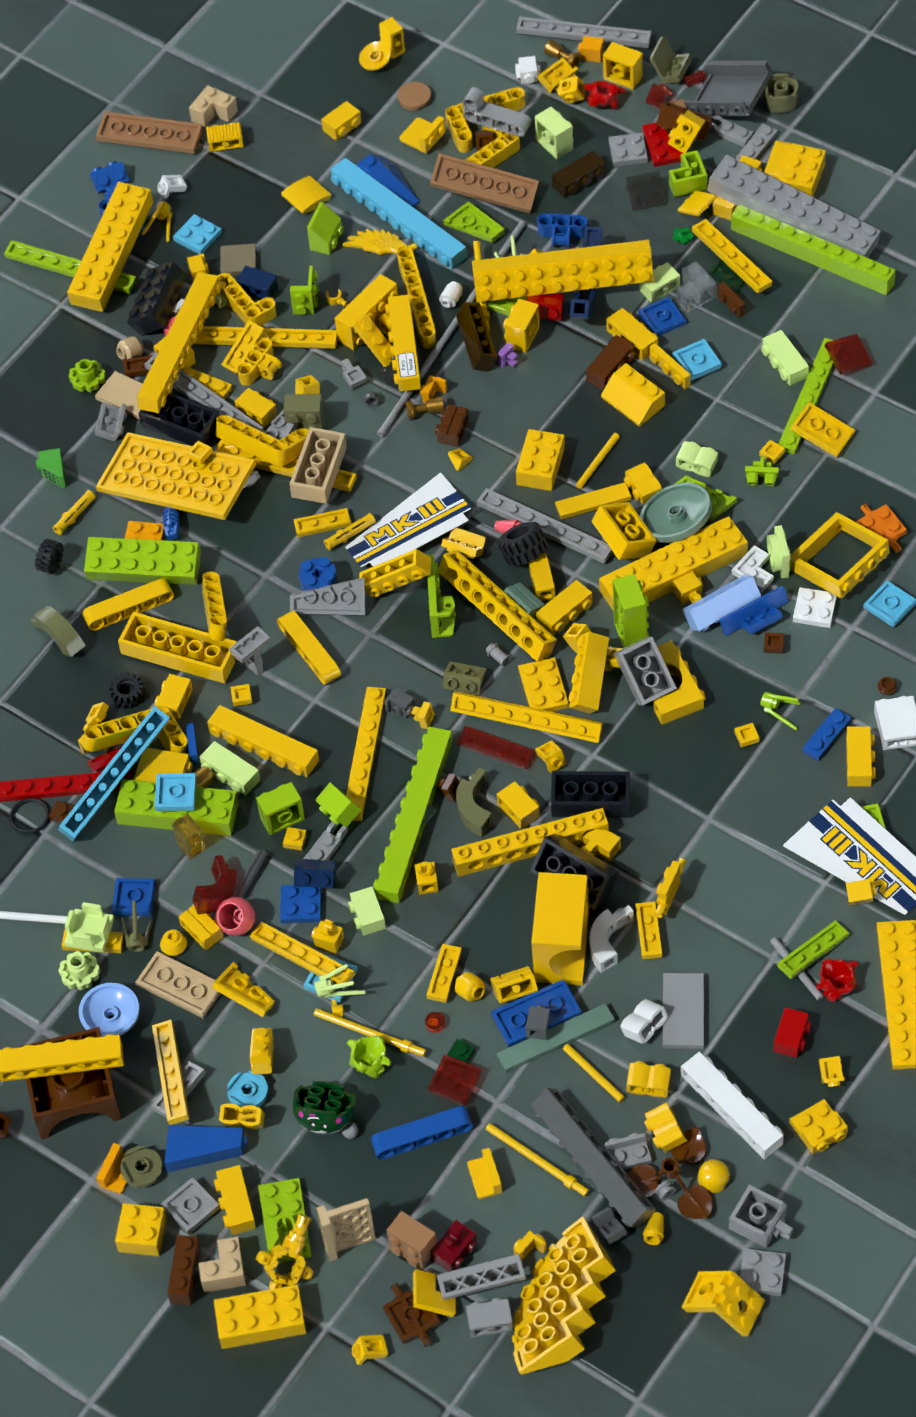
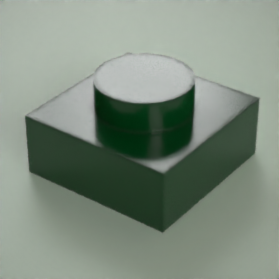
[447,1039,475,1066]

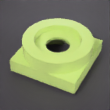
[767,525,791,578]

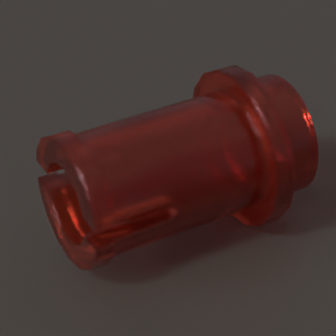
[683,70,706,87]

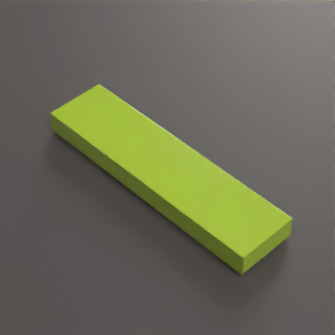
[777,920,850,979]

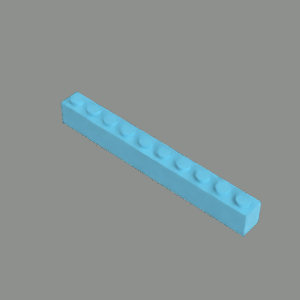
[330,158,467,270]

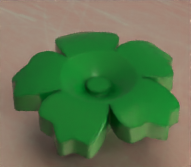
[672,227,694,244]

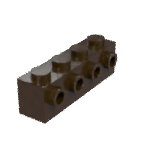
[456,302,497,371]

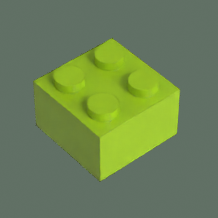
[256,782,305,835]

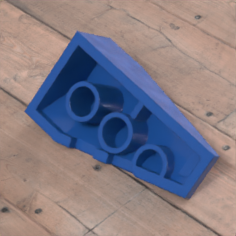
[357,154,419,208]

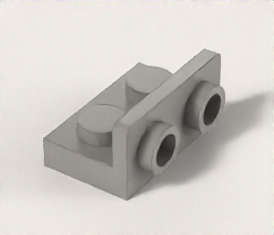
[605,1133,652,1170]

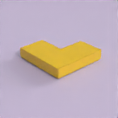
[413,1269,456,1317]

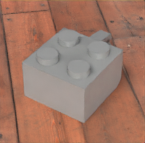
[729,1185,793,1248]

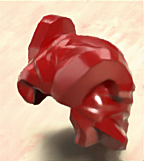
[584,80,625,109]
[816,958,858,1002]

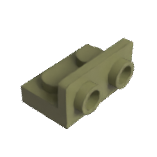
[443,661,487,695]

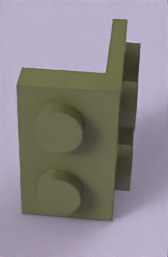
[650,36,693,84]

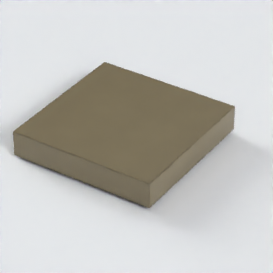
[220,244,256,276]

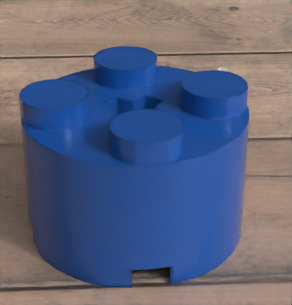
[299,557,338,591]

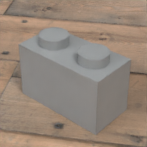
[466,1298,513,1338]

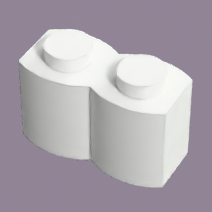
[620,999,668,1044]

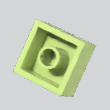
[535,107,574,159]

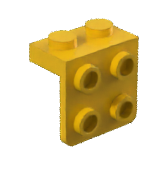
[399,116,446,154]

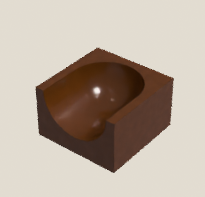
[19,1027,121,1140]

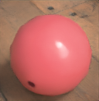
[216,897,256,936]

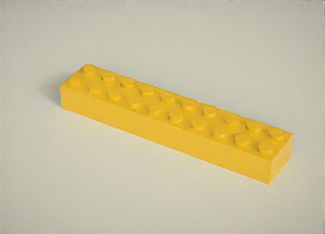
[472,240,653,302]

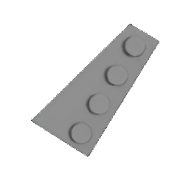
[290,577,366,615]

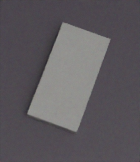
[663,973,704,1049]

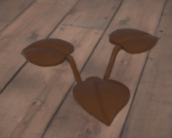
[627,1127,712,1219]

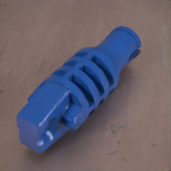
[163,507,180,540]

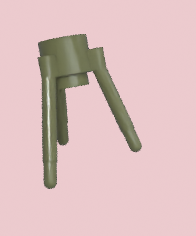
[121,900,153,952]

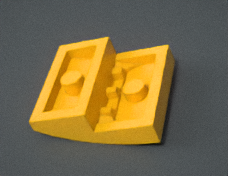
[281,176,332,214]

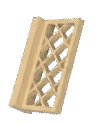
[316,1198,376,1261]

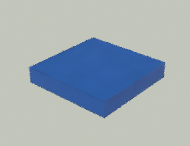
[638,297,686,337]
[112,878,156,916]

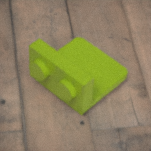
[290,266,319,315]

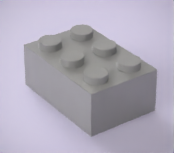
[614,636,677,705]

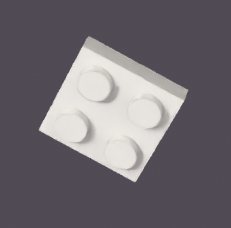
[793,587,837,628]

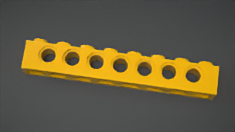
[439,550,557,662]
[451,808,609,877]

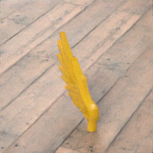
[343,229,418,255]

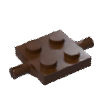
[382,1283,440,1347]

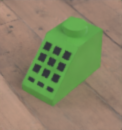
[36,448,66,488]

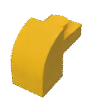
[581,829,621,862]

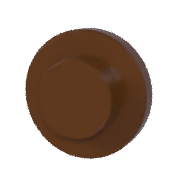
[877,677,897,695]

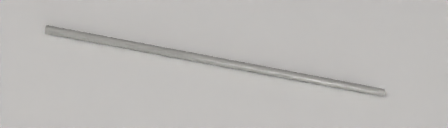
[377,221,526,437]

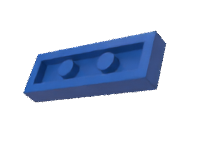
[802,708,851,761]

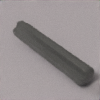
[233,849,268,898]

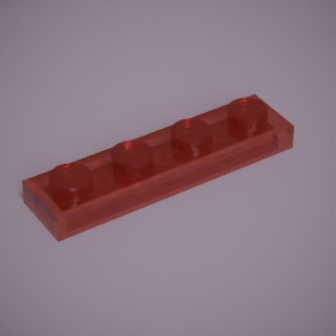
[457,726,535,770]

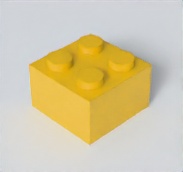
[603,42,643,90]
[503,299,540,353]
[115,1203,167,1256]

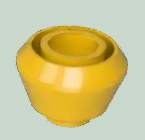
[160,930,187,956]

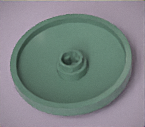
[640,483,712,543]

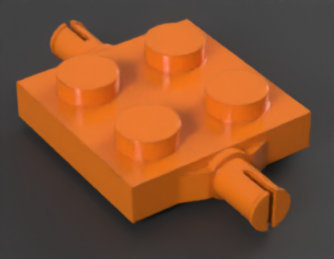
[855,504,907,553]

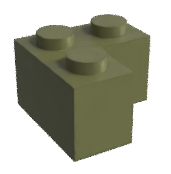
[283,394,324,429]

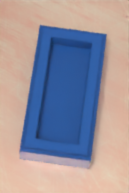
[186,723,199,766]

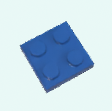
[280,885,321,924]

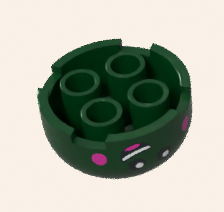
[293,1081,356,1134]

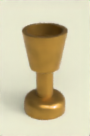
[544,39,581,68]
[405,395,444,419]

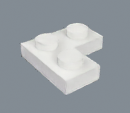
[732,545,773,592]

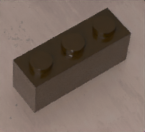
[552,151,606,198]

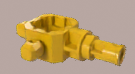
[256,1213,313,1290]

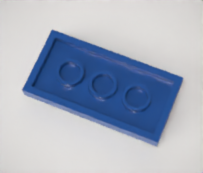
[491,979,582,1048]

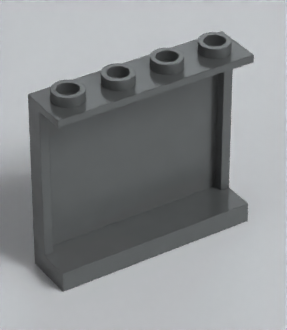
[685,60,773,116]

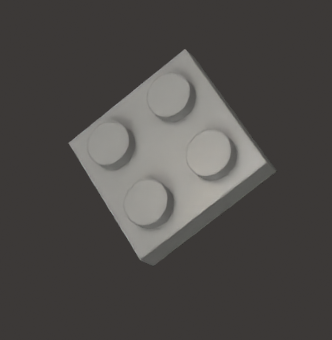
[608,133,648,167]
[161,1177,220,1235]
[740,1248,786,1296]

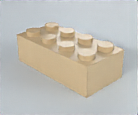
[289,427,347,504]

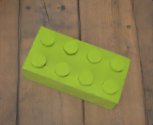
[613,574,649,648]

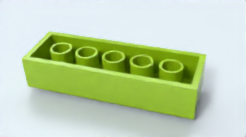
[84,537,201,585]
[114,779,239,836]

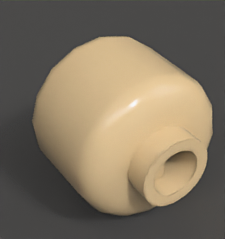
[116,336,144,360]

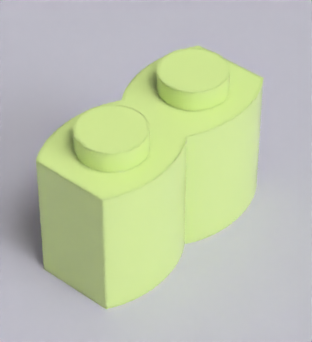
[676,441,718,477]

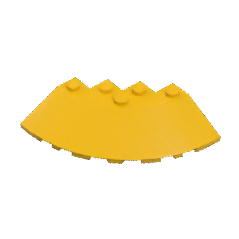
[512,1216,616,1375]

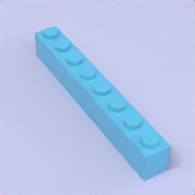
[58,706,170,841]

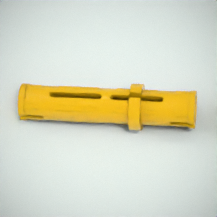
[52,490,96,535]
[324,513,376,550]

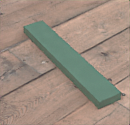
[496,1003,615,1073]

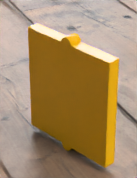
[677,191,716,217]

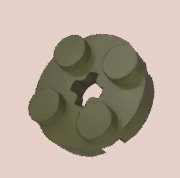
[120,1146,162,1189]

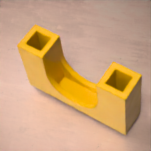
[654,640,706,725]

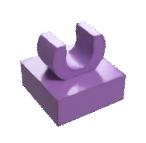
[497,342,518,368]

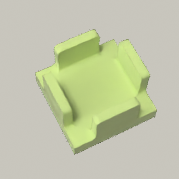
[64,902,114,953]

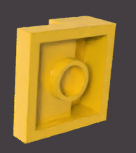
[789,1099,848,1154]

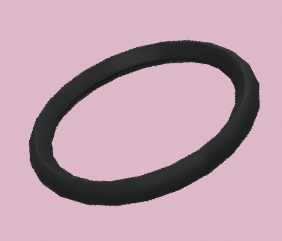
[9,798,50,834]

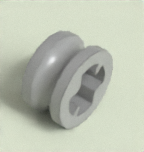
[655,1180,676,1201]

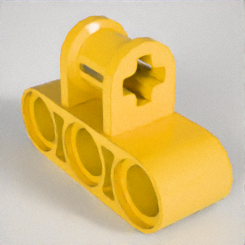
[237,337,282,386]

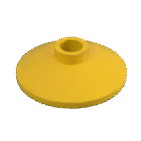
[359,41,391,71]

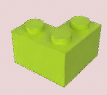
[669,150,707,197]

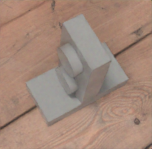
[229,626,271,676]

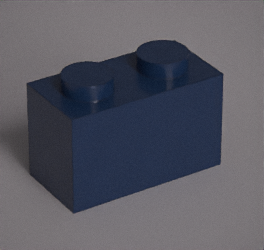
[236,265,278,299]
[294,859,337,888]

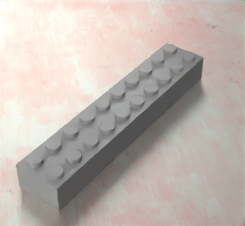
[707,155,881,258]

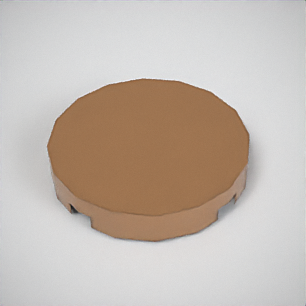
[397,82,431,111]

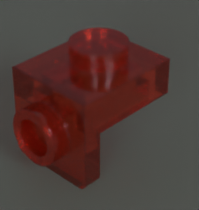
[645,83,672,109]

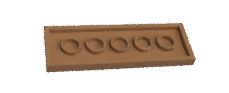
[95,112,203,154]
[429,153,539,214]

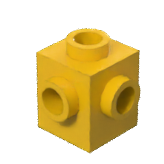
[558,76,586,103]

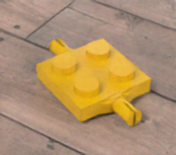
[654,858,687,918]

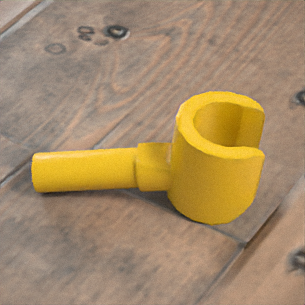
[331,1000,343,1017]

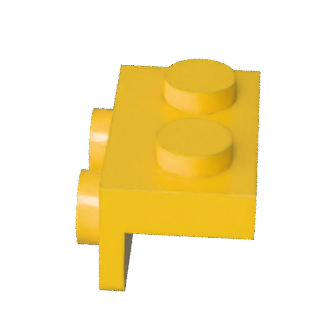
[537,57,578,93]
[441,527,486,559]

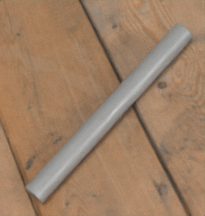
[770,937,824,1001]

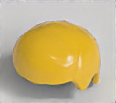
[697,1159,730,1193]

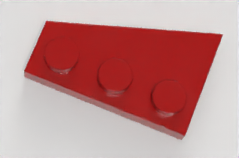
[642,122,683,167]

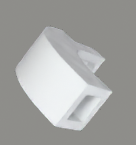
[590,905,634,973]

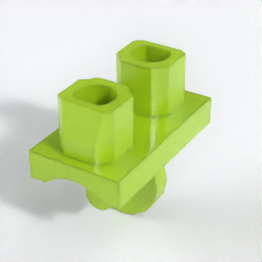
[745,456,778,487]

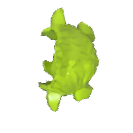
[347,1035,391,1079]

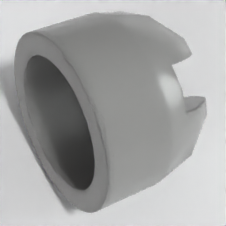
[340,1121,359,1139]

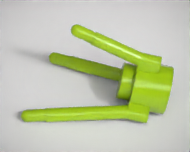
[760,692,801,730]

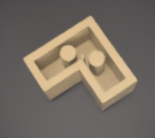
[189,85,238,127]
[199,1237,246,1293]

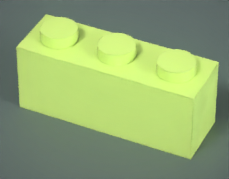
[761,330,809,386]
[200,741,260,796]

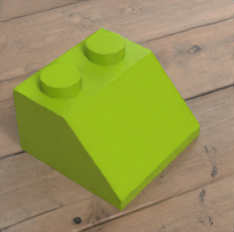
[307,202,344,255]

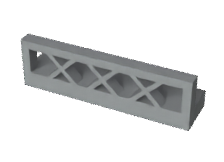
[437,1254,526,1300]

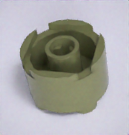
[764,73,798,113]

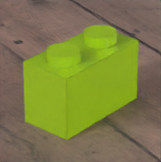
[315,783,362,828]

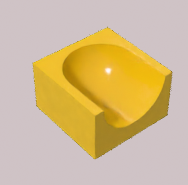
[531,872,589,985]

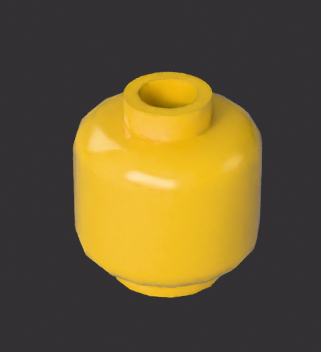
[455,972,485,1002]

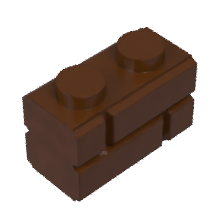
[435,404,469,447]

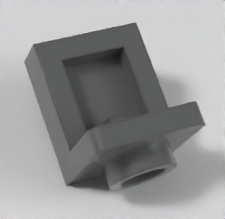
[592,1207,627,1245]

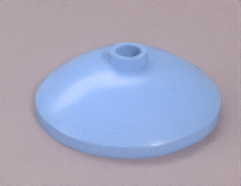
[79,983,139,1037]

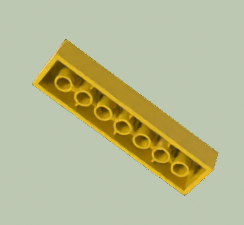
[67,182,154,312]
[599,516,748,610]

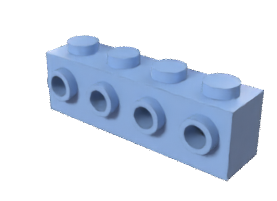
[682,575,761,632]

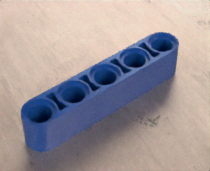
[370,1106,473,1159]

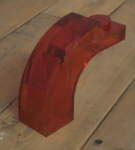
[192,855,237,914]

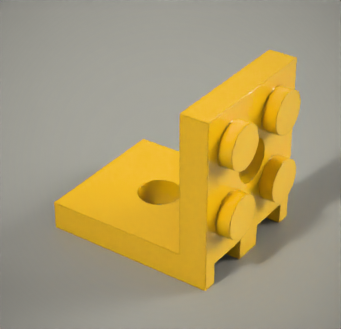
[681,1271,765,1336]

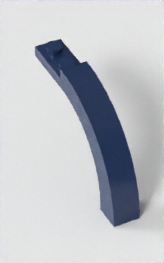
[570,226,603,320]

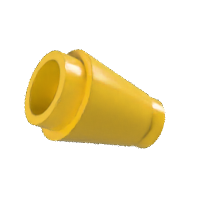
[643,1212,664,1245]

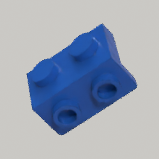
[89,161,130,194]

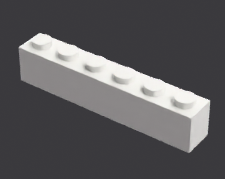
[681,1052,783,1160]

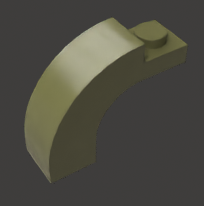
[30,606,86,657]
[456,767,492,837]

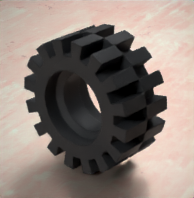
[35,538,64,574]
[109,672,145,709]

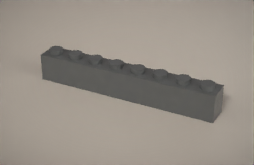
[531,1088,656,1228]

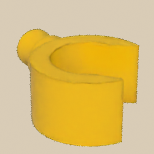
[325,289,348,307]

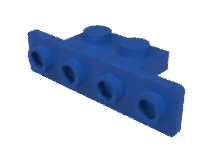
[719,586,788,636]

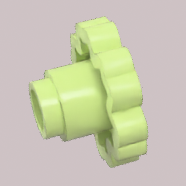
[59,951,100,990]

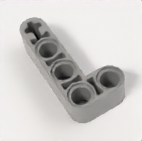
[463,87,532,137]

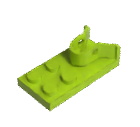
[427,554,456,638]
[258,1178,312,1263]

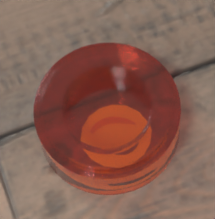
[425,1012,445,1033]

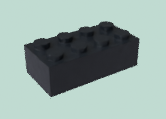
[127,261,187,336]
[138,393,220,446]
[551,771,630,817]
[530,833,620,910]

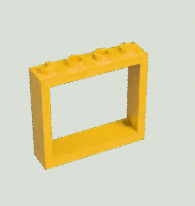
[789,512,890,599]

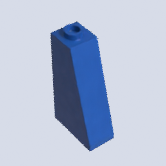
[164,1125,248,1172]

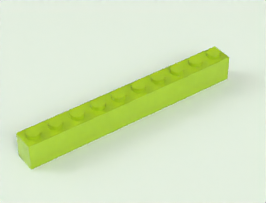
[731,204,896,295]
[373,727,452,904]

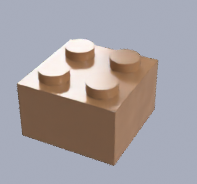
[386,1211,437,1270]

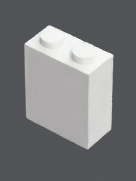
[874,696,916,750]

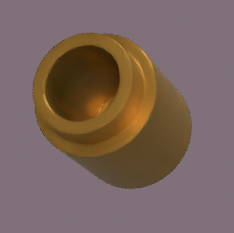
[195,766,215,788]

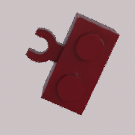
[430,1220,477,1272]

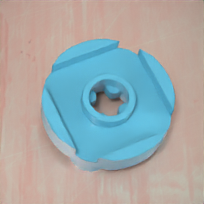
[227,1071,269,1108]

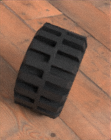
[497,522,549,566]

